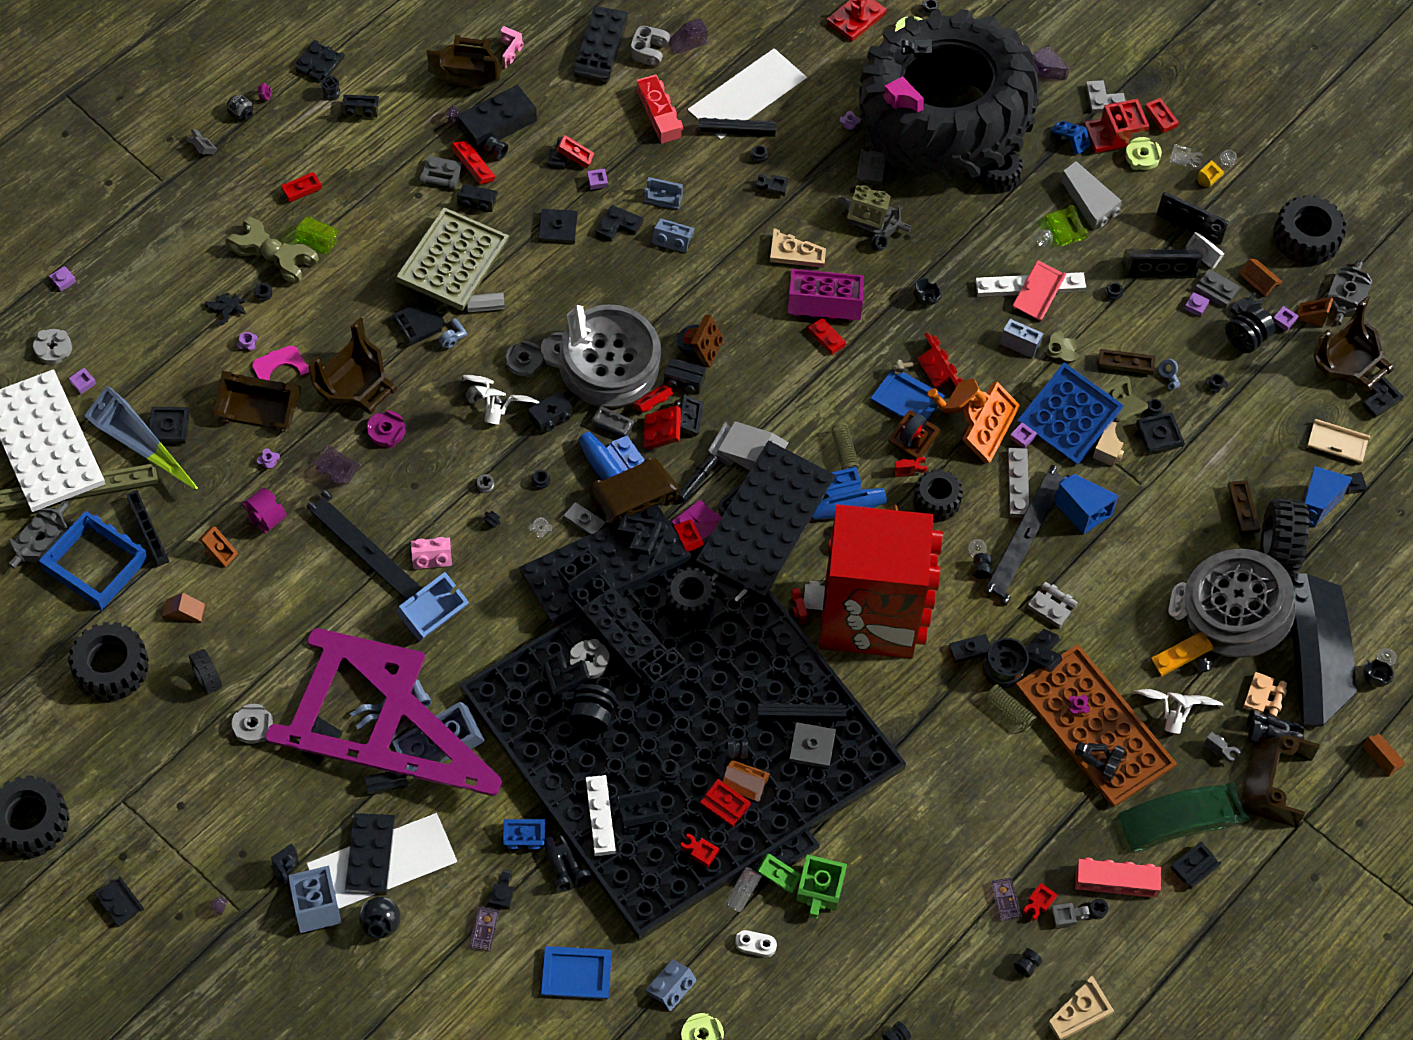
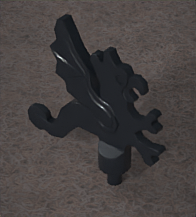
[204,293,246,326]

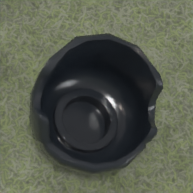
[914,278,941,306]
[1363,659,1394,687]

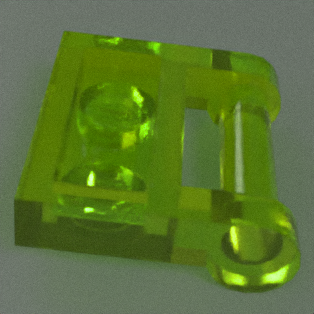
[1045,205,1089,246]

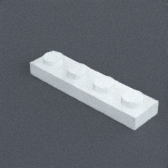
[586,775,616,856]

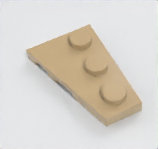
[770,228,826,268]

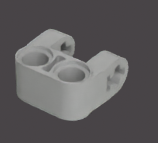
[631,26,670,66]

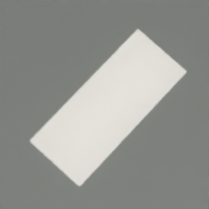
[688,49,807,139]
[307,813,457,908]

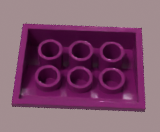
[788,269,864,321]

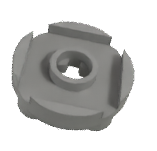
[33,329,72,364]
[541,332,563,368]
[570,639,609,679]
[232,704,273,744]

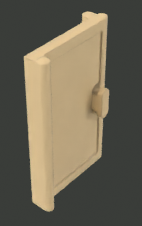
[1307,419,1370,464]

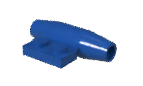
[578,432,644,481]
[812,467,887,520]

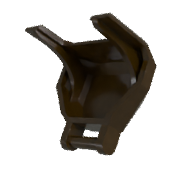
[426,35,502,89]
[1314,296,1394,392]
[309,317,397,414]

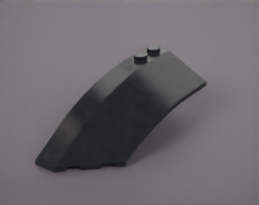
[1288,573,1357,727]

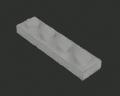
[1008,448,1029,518]

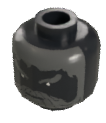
[227,95,253,121]

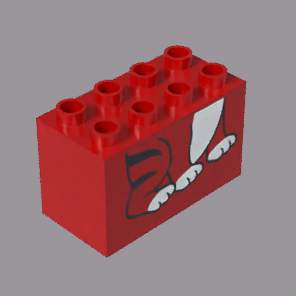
[819,504,943,659]

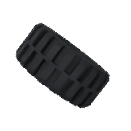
[1273,195,1346,265]
[1260,498,1309,573]
[68,622,149,701]
[0,775,70,858]

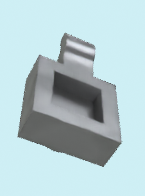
[186,129,217,155]
[1203,732,1240,764]
[1051,903,1090,928]

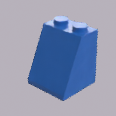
[1302,466,1352,528]
[1054,474,1118,535]

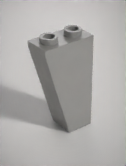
[1061,161,1122,230]

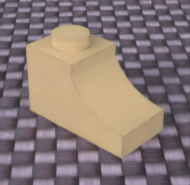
[1093,421,1124,467]

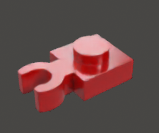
[791,588,808,625]
[680,834,719,867]
[1023,883,1057,921]

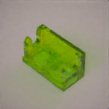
[297,216,338,254]

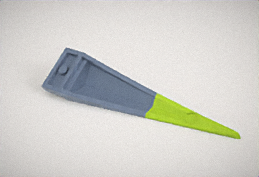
[84,386,198,490]

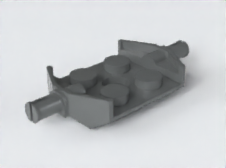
[837,195,912,237]
[1327,260,1372,326]
[8,501,69,569]

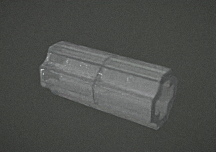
[725,867,762,912]

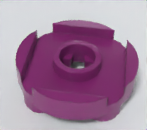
[367,411,405,448]

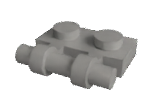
[1027,582,1078,629]

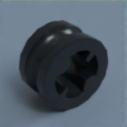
[1089,899,1109,919]

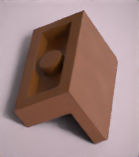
[1239,259,1283,296]
[1362,733,1405,776]
[723,760,770,801]

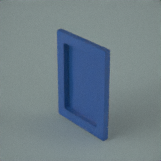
[870,369,945,420]
[541,946,612,999]

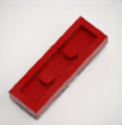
[451,140,496,184]

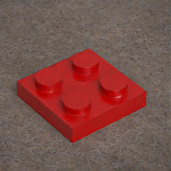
[644,405,681,450]

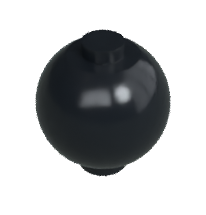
[359,897,401,939]

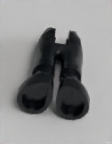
[1247,709,1305,743]
[545,832,592,892]

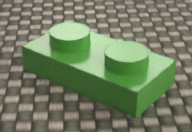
[756,853,802,893]

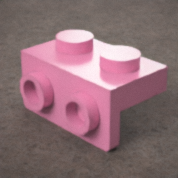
[411,537,452,569]

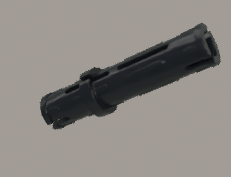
[678,453,719,503]

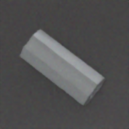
[467,292,505,312]

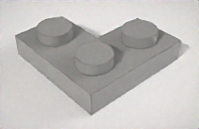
[1085,80,1125,113]

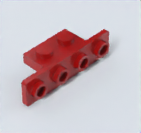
[918,332,964,389]

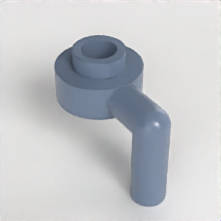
[439,318,467,348]
[1158,359,1180,390]

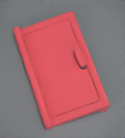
[1012,260,1066,322]

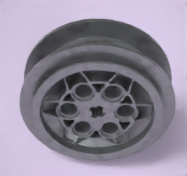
[1184,549,1295,657]

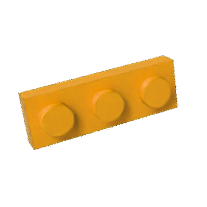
[1151,632,1213,677]

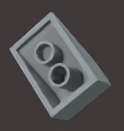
[717,421,789,471]

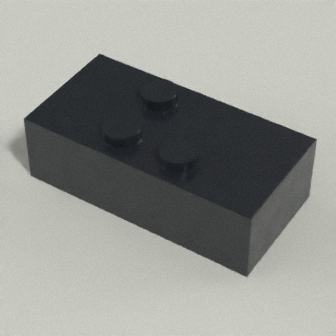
[457,84,537,152]

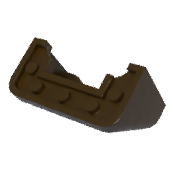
[214,371,301,432]
[589,457,680,528]

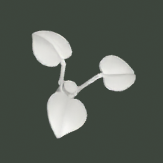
[462,375,539,424]
[1131,689,1223,734]

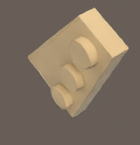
[1048,976,1114,1040]

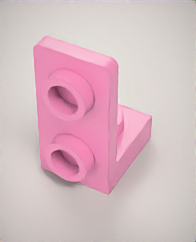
[500,26,523,68]

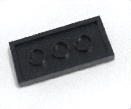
[345,813,395,895]

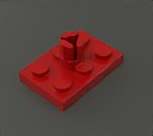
[827,0,887,42]

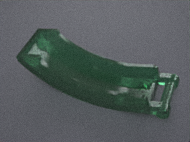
[1117,782,1250,852]

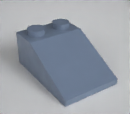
[288,865,342,933]

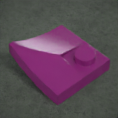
[672,500,722,540]

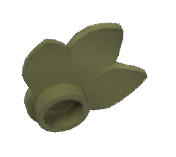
[1045,331,1080,362]

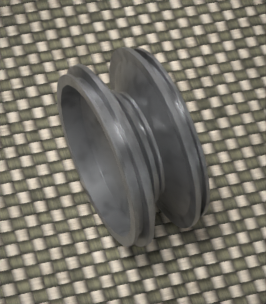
[559,305,661,408]

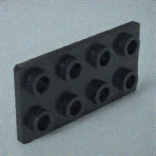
[1156,192,1229,244]

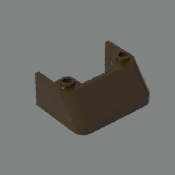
[1240,735,1320,827]

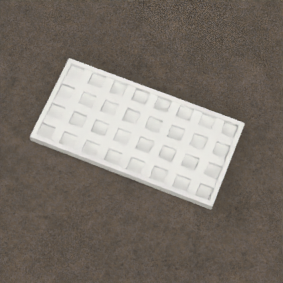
[0,369,105,512]

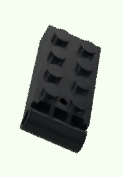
[574,5,628,83]

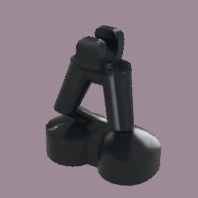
[1075,742,1126,783]

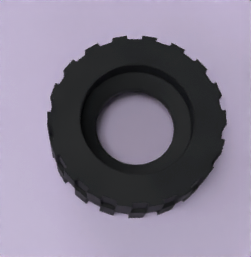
[189,649,222,695]

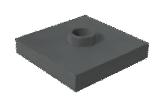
[789,722,836,768]

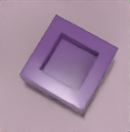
[587,169,608,190]
[49,266,76,291]
[1185,292,1210,317]
[1273,306,1299,331]
[69,368,96,394]
[1010,423,1037,449]

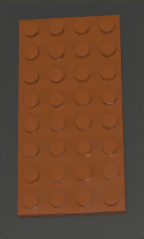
[1015,644,1177,808]

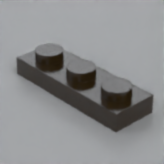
[1098,349,1155,375]
[1227,480,1260,535]

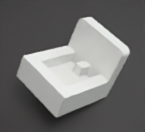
[804,581,825,610]

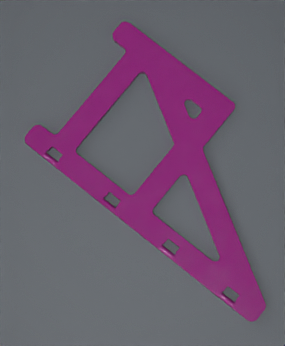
[266,628,502,796]

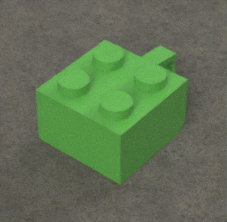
[796,854,847,919]

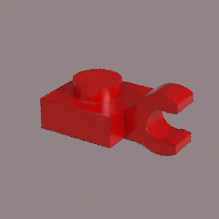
[893,457,928,477]

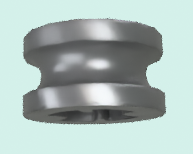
[477,474,494,493]

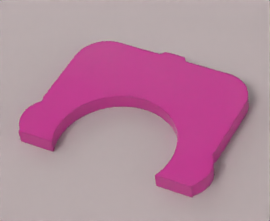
[253,346,310,380]

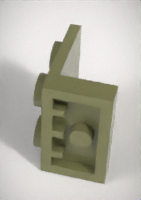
[847,185,891,228]

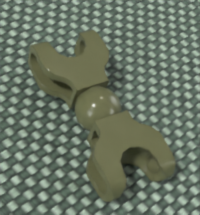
[226,216,319,284]

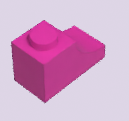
[884,77,924,113]

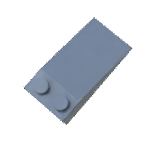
[392,702,484,776]

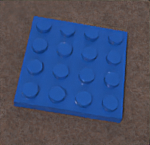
[1018,363,1124,465]

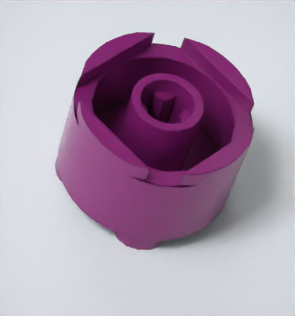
[241,487,287,534]

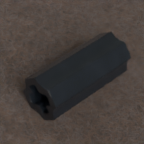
[365,772,408,795]

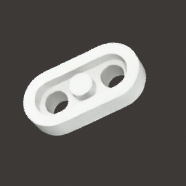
[1169,582,1187,620]
[735,930,777,957]

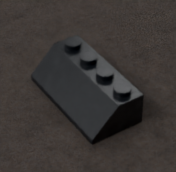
[1122,249,1203,278]

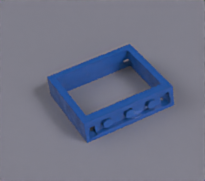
[39,511,148,610]

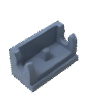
[644,177,683,210]
[999,319,1044,358]

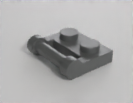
[420,156,463,190]

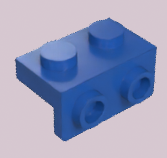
[503,819,545,849]

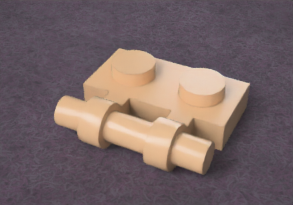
[1243,672,1287,717]

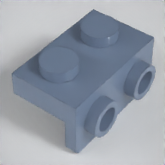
[646,959,697,1011]

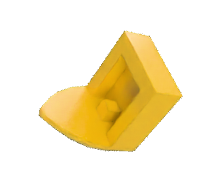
[1197,160,1224,187]

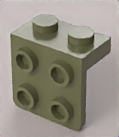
[1099,376,1148,421]

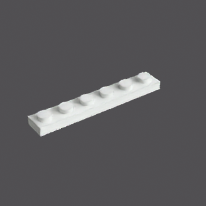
[975,273,1086,297]

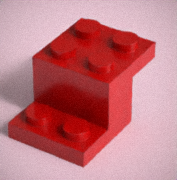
[1084,98,1149,153]

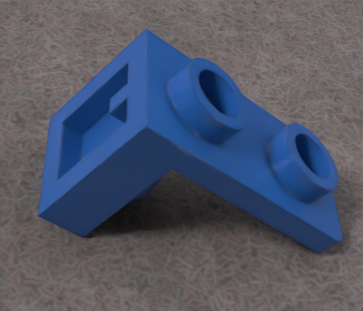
[1051,121,1091,154]

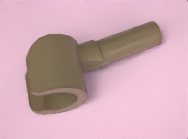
[892,360,914,374]

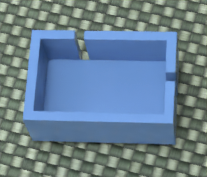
[396,572,469,642]

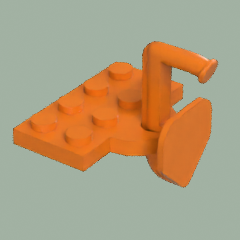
[927,378,1020,463]

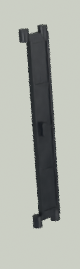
[984,465,1070,606]
[306,490,423,602]

